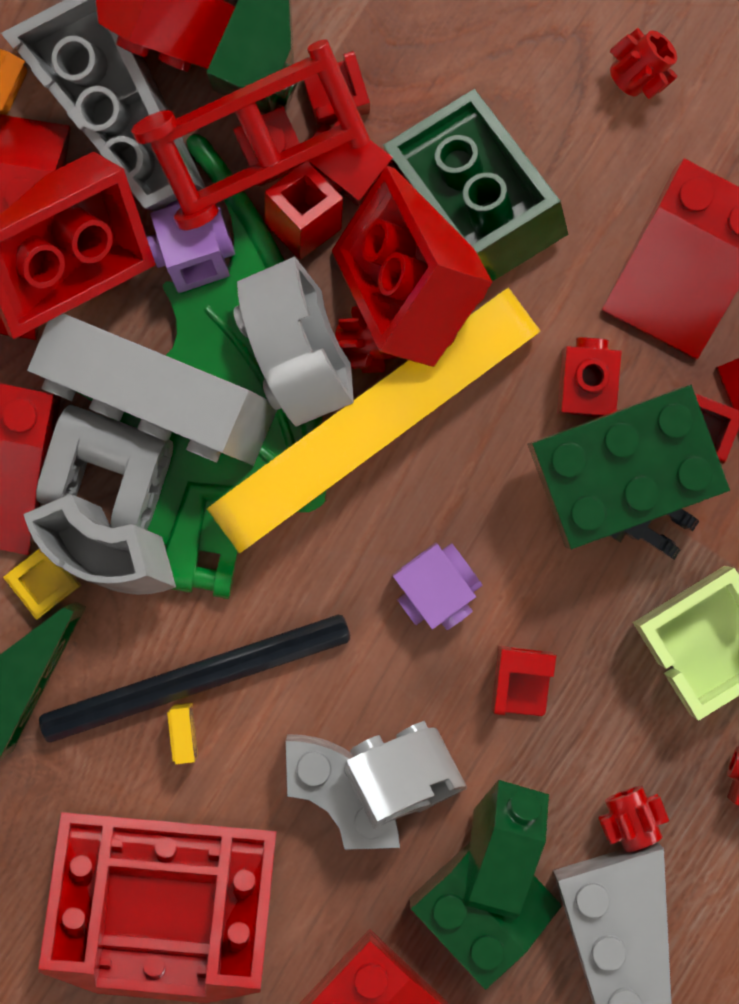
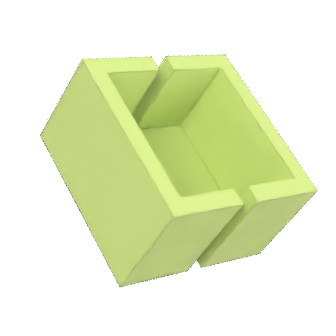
[633,566,739,721]

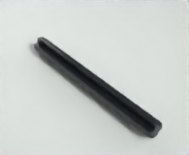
[39,614,351,743]

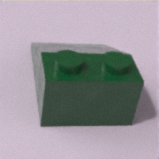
[207,0,297,114]
[383,89,569,282]
[0,602,86,761]

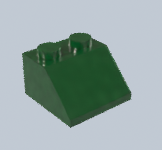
[409,842,562,990]

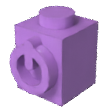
[147,201,236,293]
[392,542,483,630]

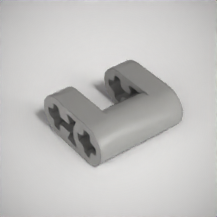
[36,404,173,530]

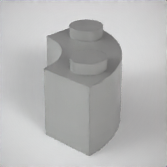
[234,257,354,427]
[23,494,176,595]
[344,721,467,829]
[286,734,400,850]

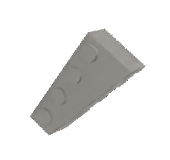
[1,0,205,212]
[27,313,277,466]
[553,842,671,1004]

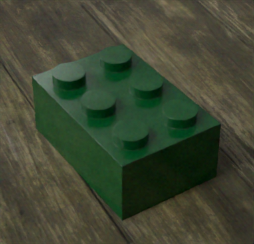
[527,384,730,550]

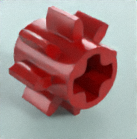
[610,28,677,99]
[335,306,397,373]
[598,786,670,852]

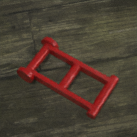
[131,39,370,231]

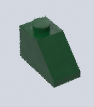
[465,780,549,919]

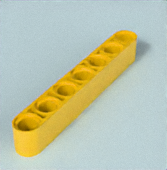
[207,287,541,554]

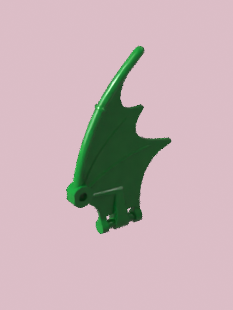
[76,134,327,599]

